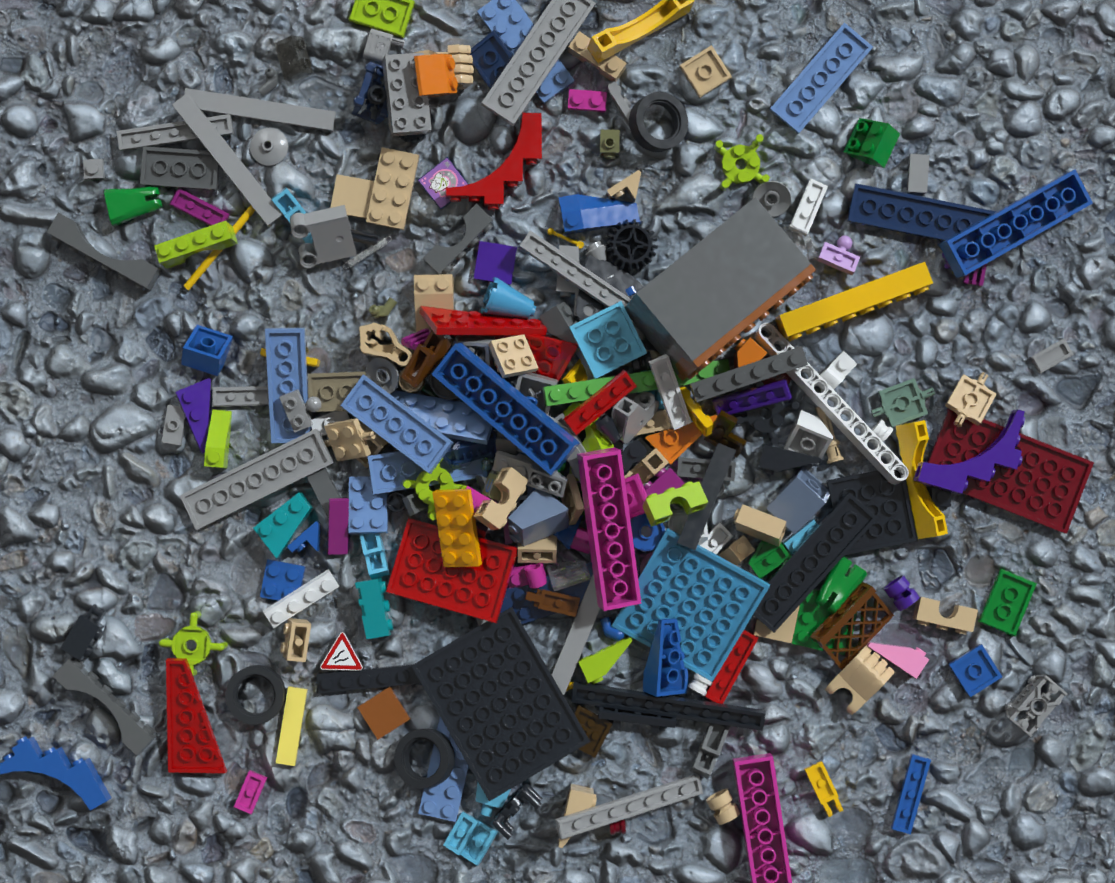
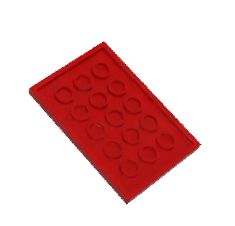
[386,518,518,623]

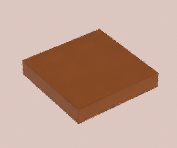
[357,686,411,740]

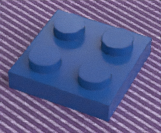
[260,559,306,601]
[948,644,1002,697]

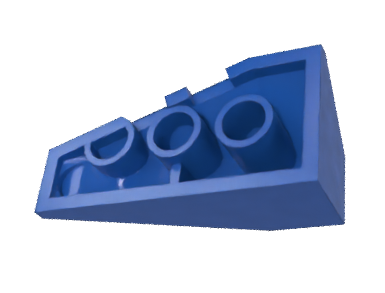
[558,194,640,235]
[643,618,688,697]

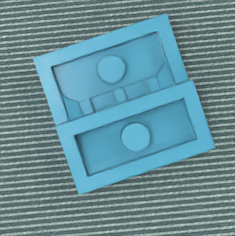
[443,812,498,865]

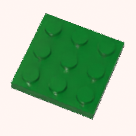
[791,590,858,655]

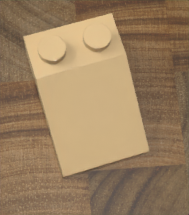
[414,274,454,332]
[558,784,597,848]

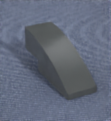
[690,723,730,779]

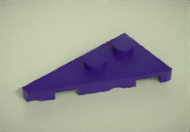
[175,378,211,454]

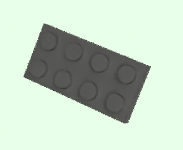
[140,146,219,191]

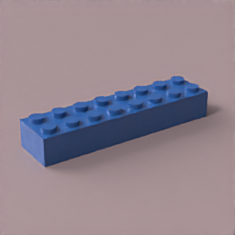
[939,169,1093,278]
[432,343,580,475]

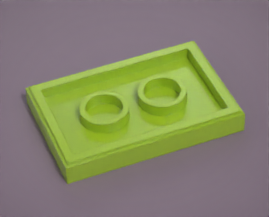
[349,0,415,38]

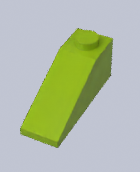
[204,410,232,468]
[578,636,632,684]

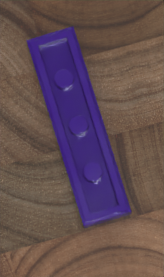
[712,380,792,416]

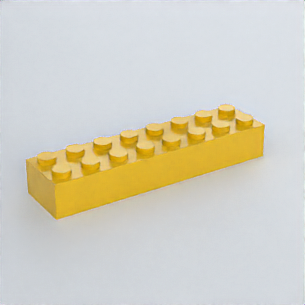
[775,262,933,342]

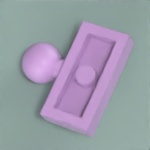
[817,236,860,275]

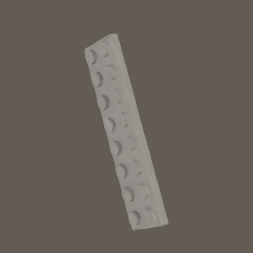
[481,0,596,126]
[180,429,334,530]

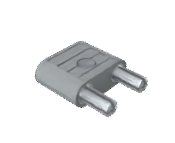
[363,29,405,63]

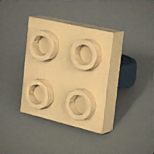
[488,335,538,382]

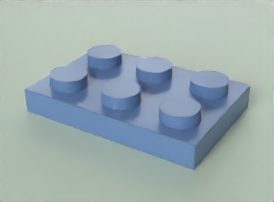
[349,476,388,534]

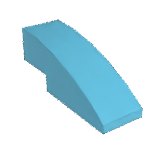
[271,187,313,244]
[359,534,390,579]

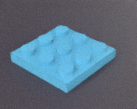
[569,301,647,379]

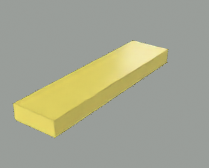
[276,686,308,766]

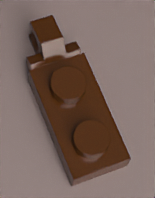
[525,589,580,617]

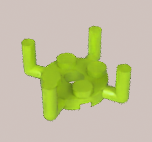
[714,134,770,191]
[402,458,467,520]
[159,611,228,677]

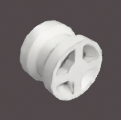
[872,419,893,442]
[688,673,712,696]

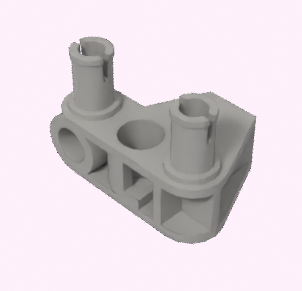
[599,392,659,444]

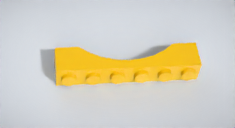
[587,0,695,63]
[895,420,948,539]

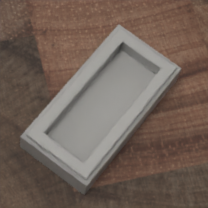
[907,154,930,194]
[1030,338,1074,374]

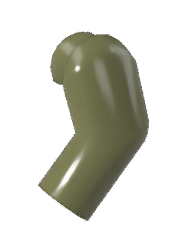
[369,297,397,318]

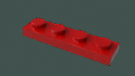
[563,370,637,435]
[705,630,758,704]

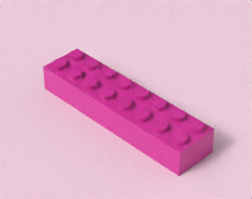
[577,447,642,611]
[732,753,792,883]

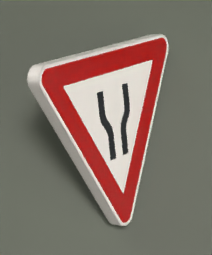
[320,632,363,670]

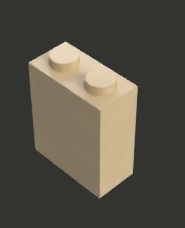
[733,504,786,547]

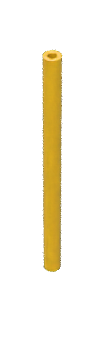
[183,205,255,290]

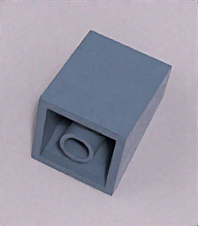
[766,467,830,534]
[508,489,569,546]

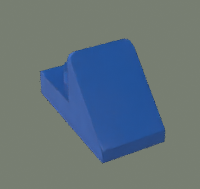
[287,521,321,552]

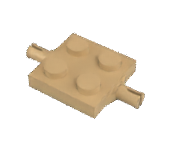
[945,372,996,427]
[323,418,376,461]

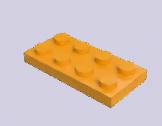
[432,489,482,567]

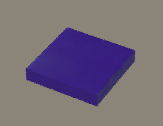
[473,241,517,285]

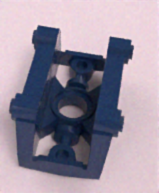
[351,61,388,125]
[443,428,497,469]

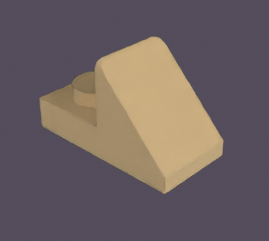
[606,170,641,202]
[717,535,755,566]

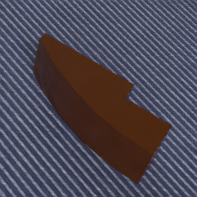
[401,330,454,387]

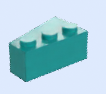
[253,492,314,559]
[355,578,394,639]

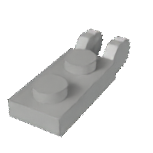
[607,81,631,128]

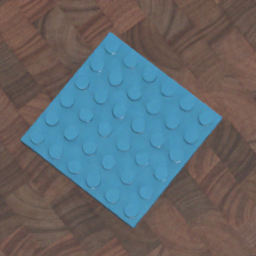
[612,528,770,682]

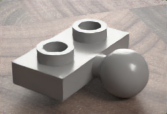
[279,389,322,432]

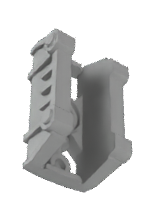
[1005,674,1067,737]

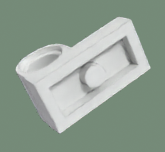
[820,351,857,390]

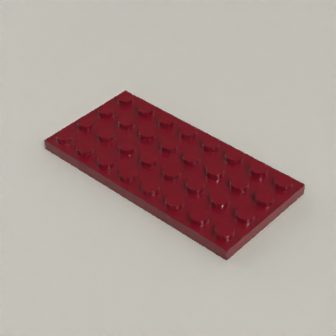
[927,408,1094,534]

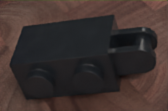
[60,604,106,660]

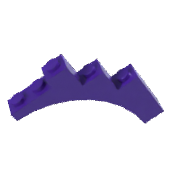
[913,409,1025,494]

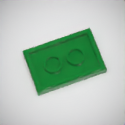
[978,568,1037,637]

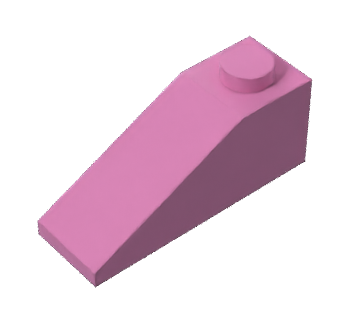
[867,642,929,679]

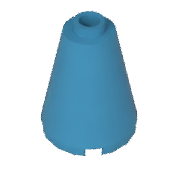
[481,277,536,319]

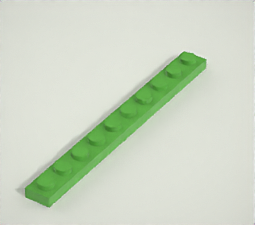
[543,359,730,407]

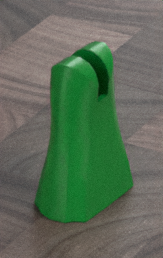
[104,187,163,227]
[816,556,868,614]

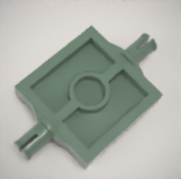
[871,378,935,427]

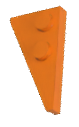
[645,415,717,465]

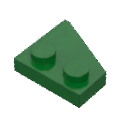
[749,540,790,579]

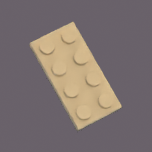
[366,147,420,230]

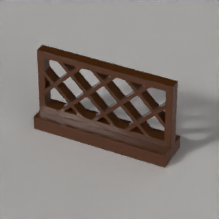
[810,582,894,670]

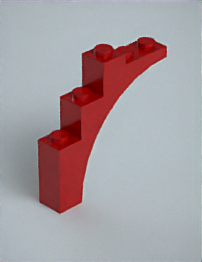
[445,113,542,210]

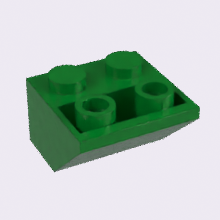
[844,118,900,168]

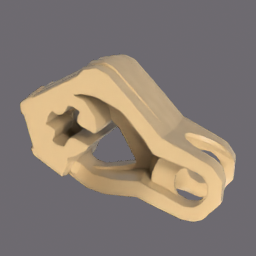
[415,44,474,90]
[359,323,413,368]
[825,645,895,715]

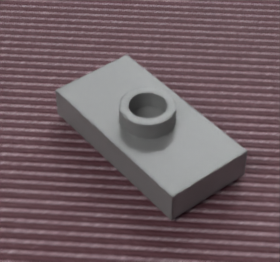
[162,405,186,446]

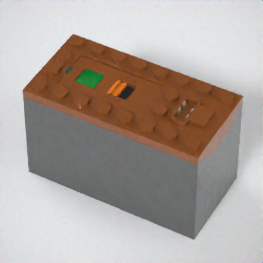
[625,197,816,381]

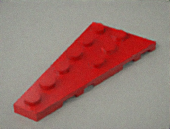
[419,306,547,335]
[453,335,578,382]
[166,658,227,773]

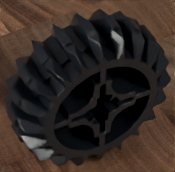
[606,219,658,271]

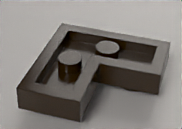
[703,410,747,458]
[574,705,613,758]

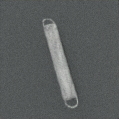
[343,238,392,269]

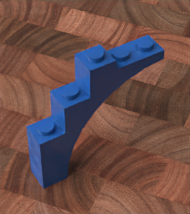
[0,736,112,811]

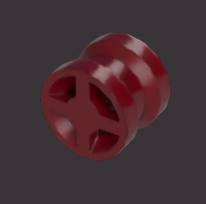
[610,819,626,835]

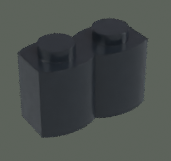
[621,440,647,473]

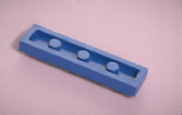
[891,753,931,835]

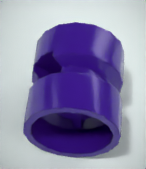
[883,575,920,611]

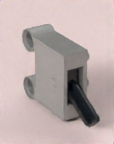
[290,205,378,268]

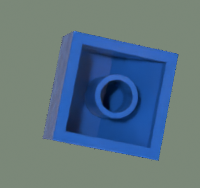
[181,325,233,376]

